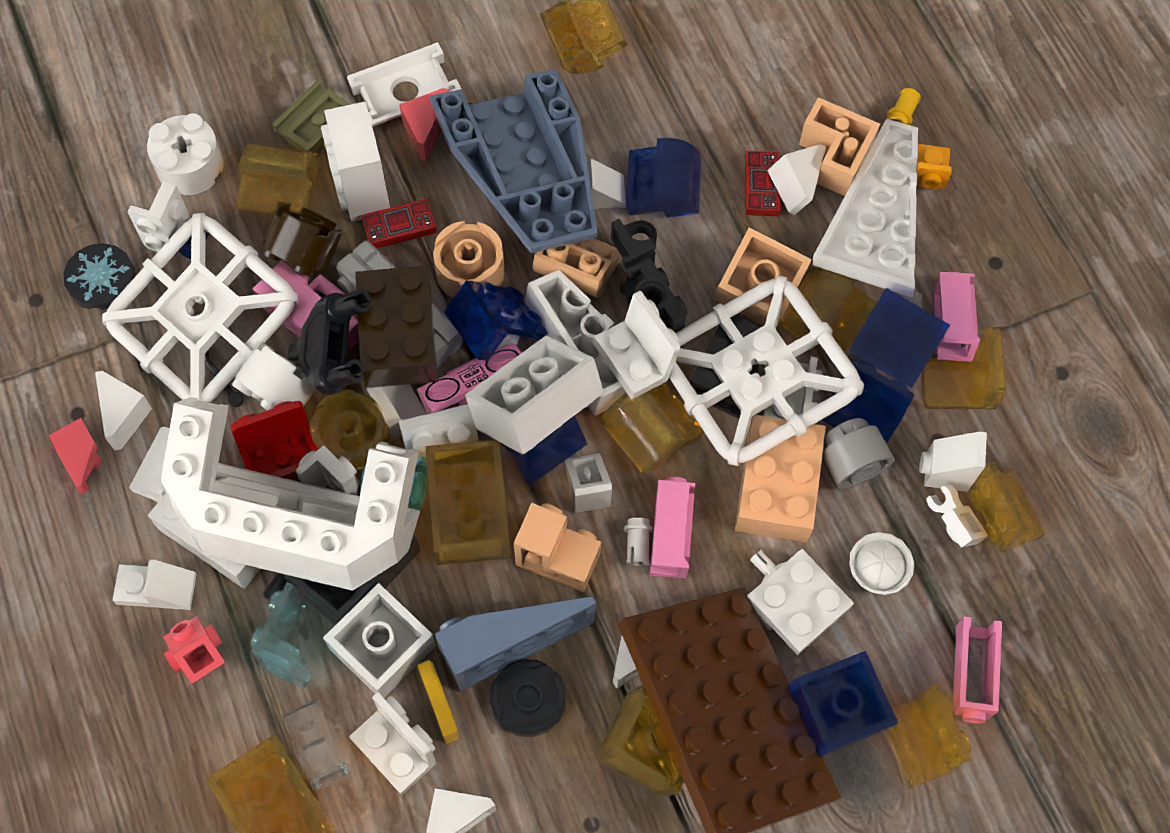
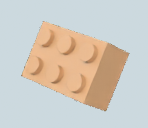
[734,415,826,543]

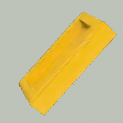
[417,660,459,744]

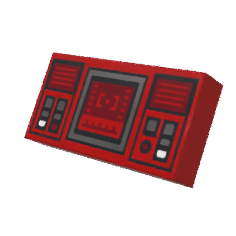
[745,151,780,216]
[361,199,437,249]

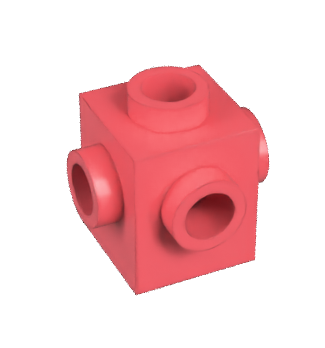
[163,616,225,684]

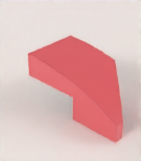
[48,418,102,494]

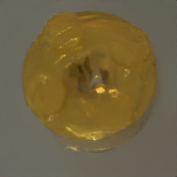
[310,390,388,473]

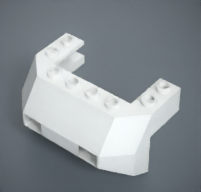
[160,397,420,591]

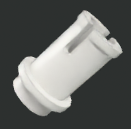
[624,518,653,566]

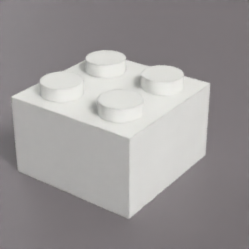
[323,583,436,698]

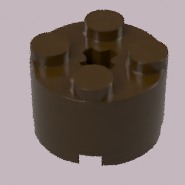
[261,202,343,276]

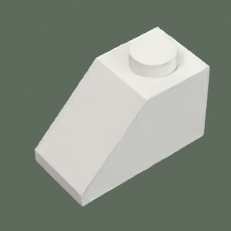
[919,432,987,492]

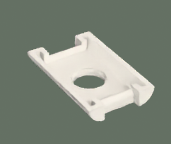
[347,42,461,127]

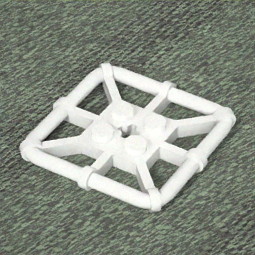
[102,213,298,403]
[669,275,864,466]

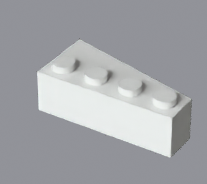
[524,270,631,416]

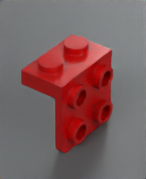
[230,401,318,480]

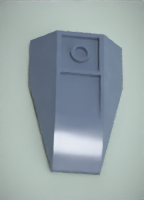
[429,69,598,253]

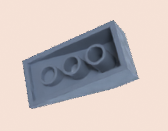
[435,597,596,692]

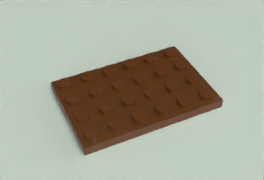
[618,587,841,833]

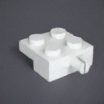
[747,549,854,655]

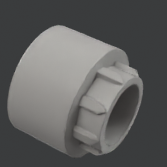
[822,418,895,489]

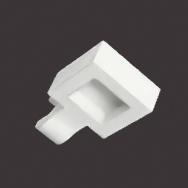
[926,485,988,548]

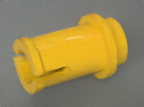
[887,88,921,126]

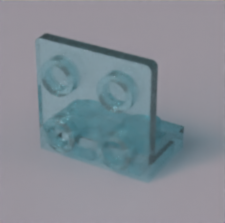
[251,583,312,688]

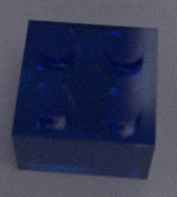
[848,288,950,388]
[787,651,899,758]

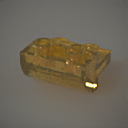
[540,0,628,74]
[236,143,320,214]
[779,267,877,357]
[600,383,704,475]

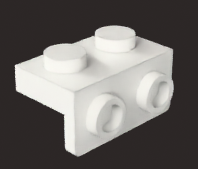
[128,181,191,252]
[399,404,480,458]
[296,445,360,495]

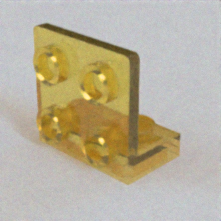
[920,327,1007,409]
[970,461,1045,553]
[879,685,971,788]

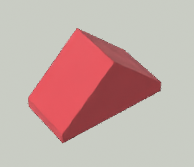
[399,88,450,162]

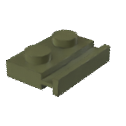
[272,80,351,158]

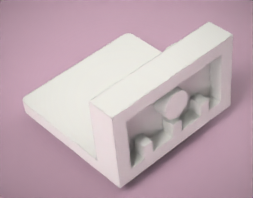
[593,291,680,400]
[349,692,437,796]

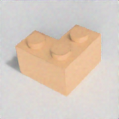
[799,97,880,196]
[514,503,601,592]

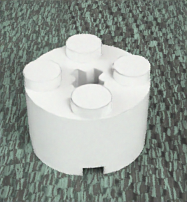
[147,113,224,195]
[232,341,316,411]

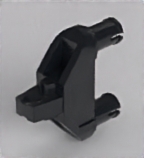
[288,289,371,396]

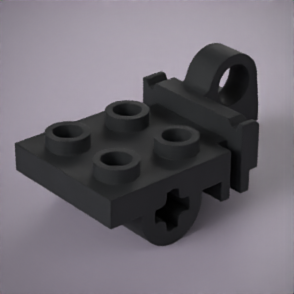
[611,218,688,333]

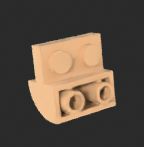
[533,238,621,298]

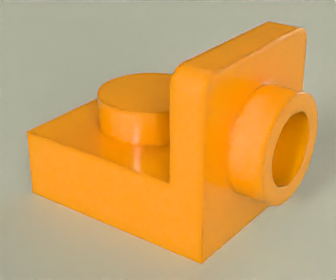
[916,144,952,190]

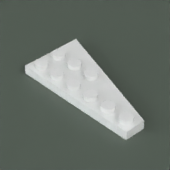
[812,119,918,298]

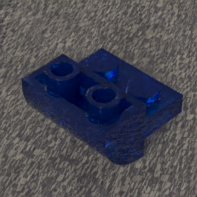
[626,138,701,218]

